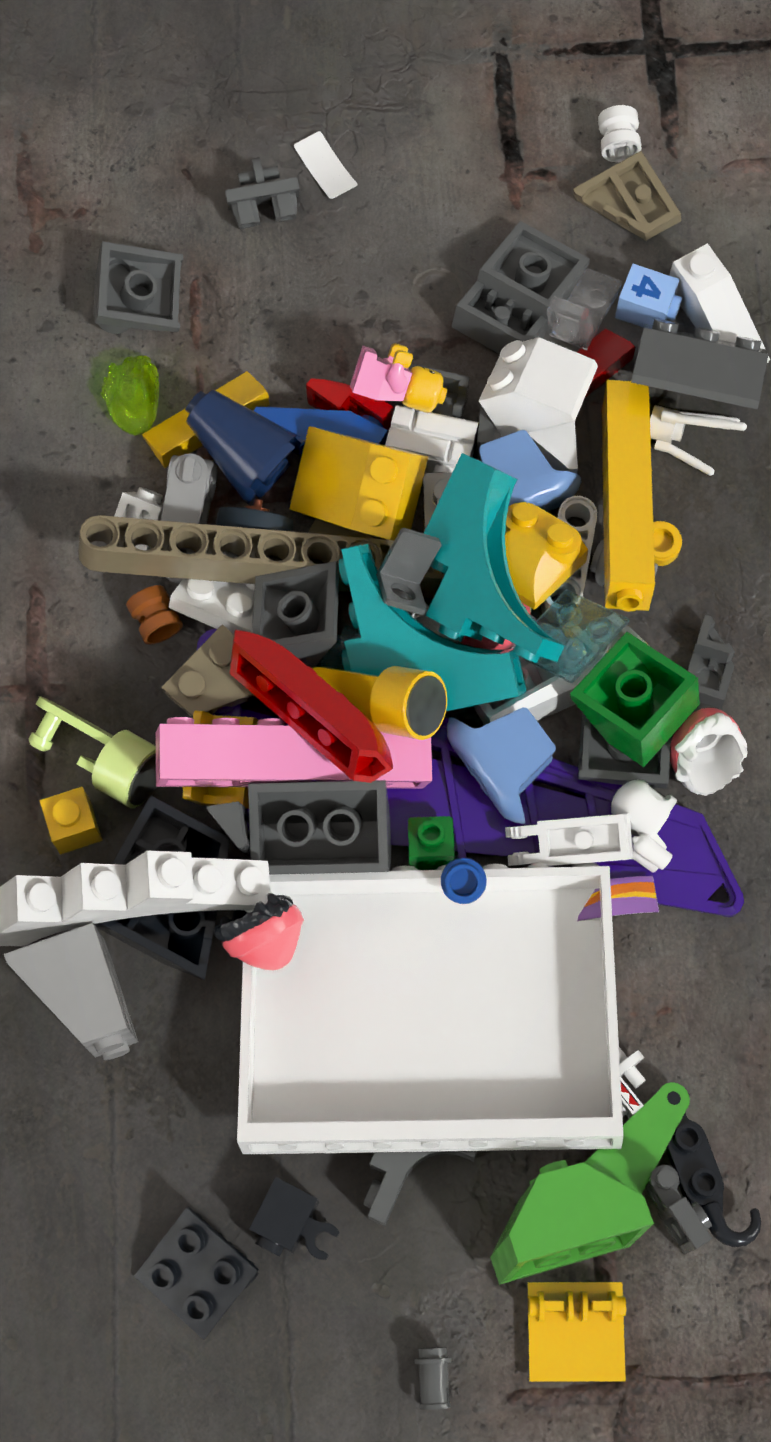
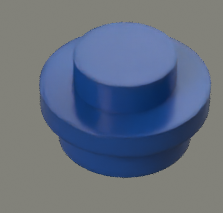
[441,858,487,904]

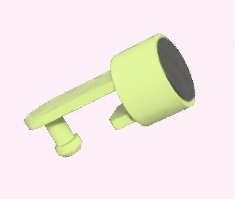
[28,696,157,808]

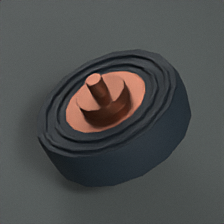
[215,499,294,532]

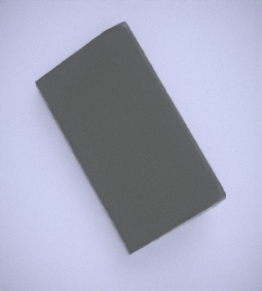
[206,801,251,857]

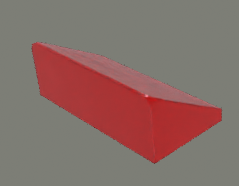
[577,328,636,399]

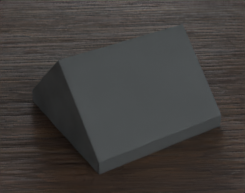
[252,561,339,668]

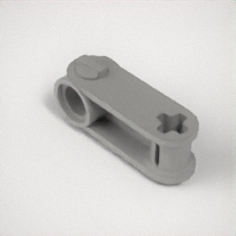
[161,453,217,584]

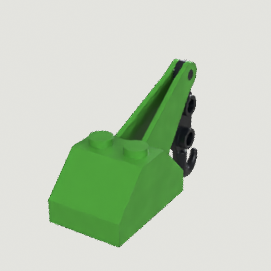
[490,1082,762,1285]

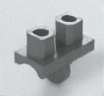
[225,157,300,229]

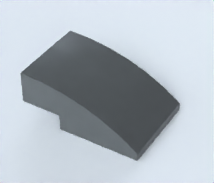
[452,221,590,354]

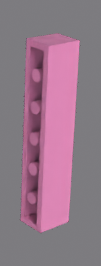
[156,717,432,789]

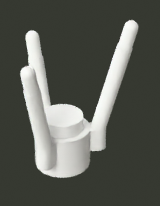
[650,405,747,476]

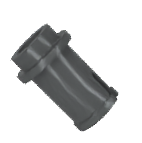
[414,1347,452,1409]

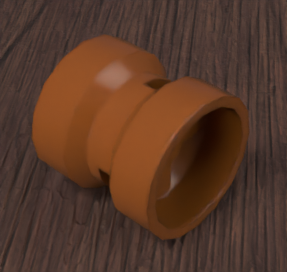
[126,585,183,645]

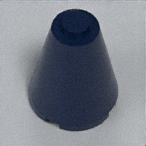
[185,390,305,506]

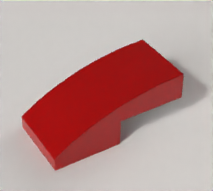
[306,378,393,432]

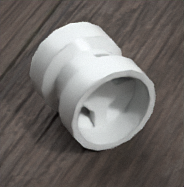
[598,105,642,162]

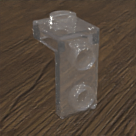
[547,268,622,350]

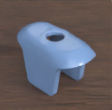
[479,430,581,512]
[447,707,556,824]

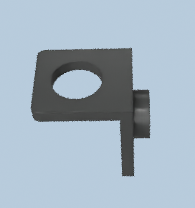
[376,528,441,615]

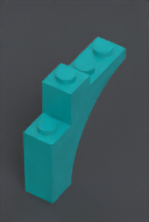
[423,453,565,663]
[339,543,526,711]

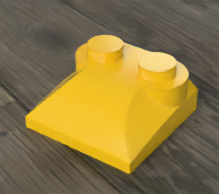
[505,502,588,610]

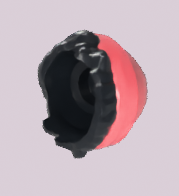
[214,893,304,970]

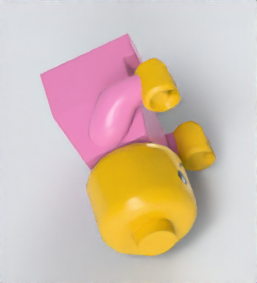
[350,343,447,413]

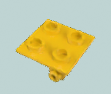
[527,1282,626,1382]

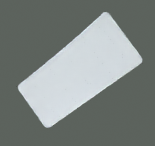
[294,131,358,199]

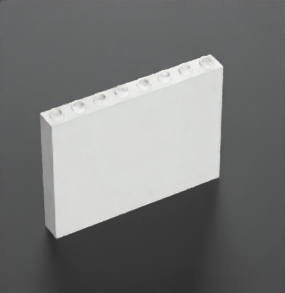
[237,862,623,1154]

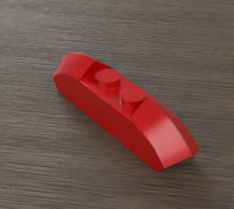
[230,630,393,783]

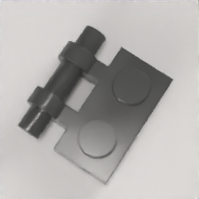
[645,1165,713,1255]

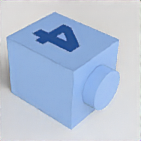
[615,264,683,328]

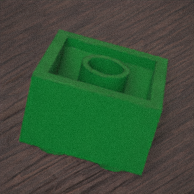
[570,631,700,767]

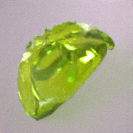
[101,355,159,436]

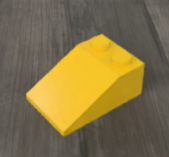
[289,426,429,540]

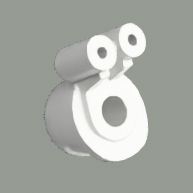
[611,779,677,873]

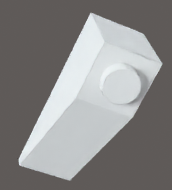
[670,243,770,363]

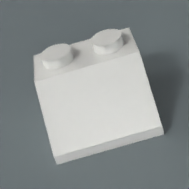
[479,337,598,437]

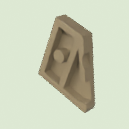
[573,151,682,241]
[161,624,254,718]

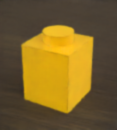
[39,786,103,855]

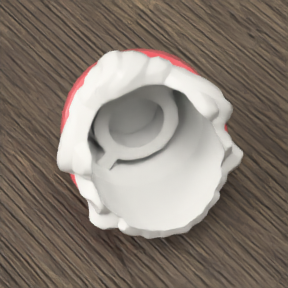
[670,708,748,796]

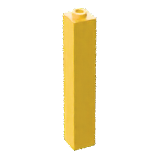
[602,380,655,612]

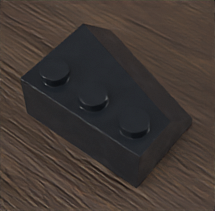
[94,796,230,981]

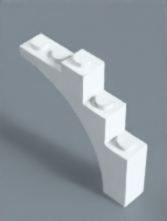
[0,851,271,946]

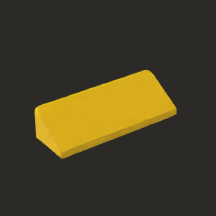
[142,371,270,468]

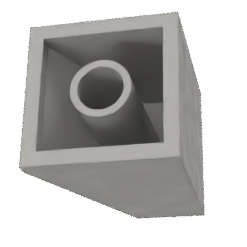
[4,923,138,1060]

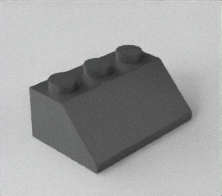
[631,319,768,409]
[248,780,392,875]

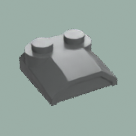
[93,241,183,334]
[578,712,671,789]

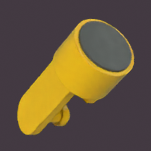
[312,666,447,740]

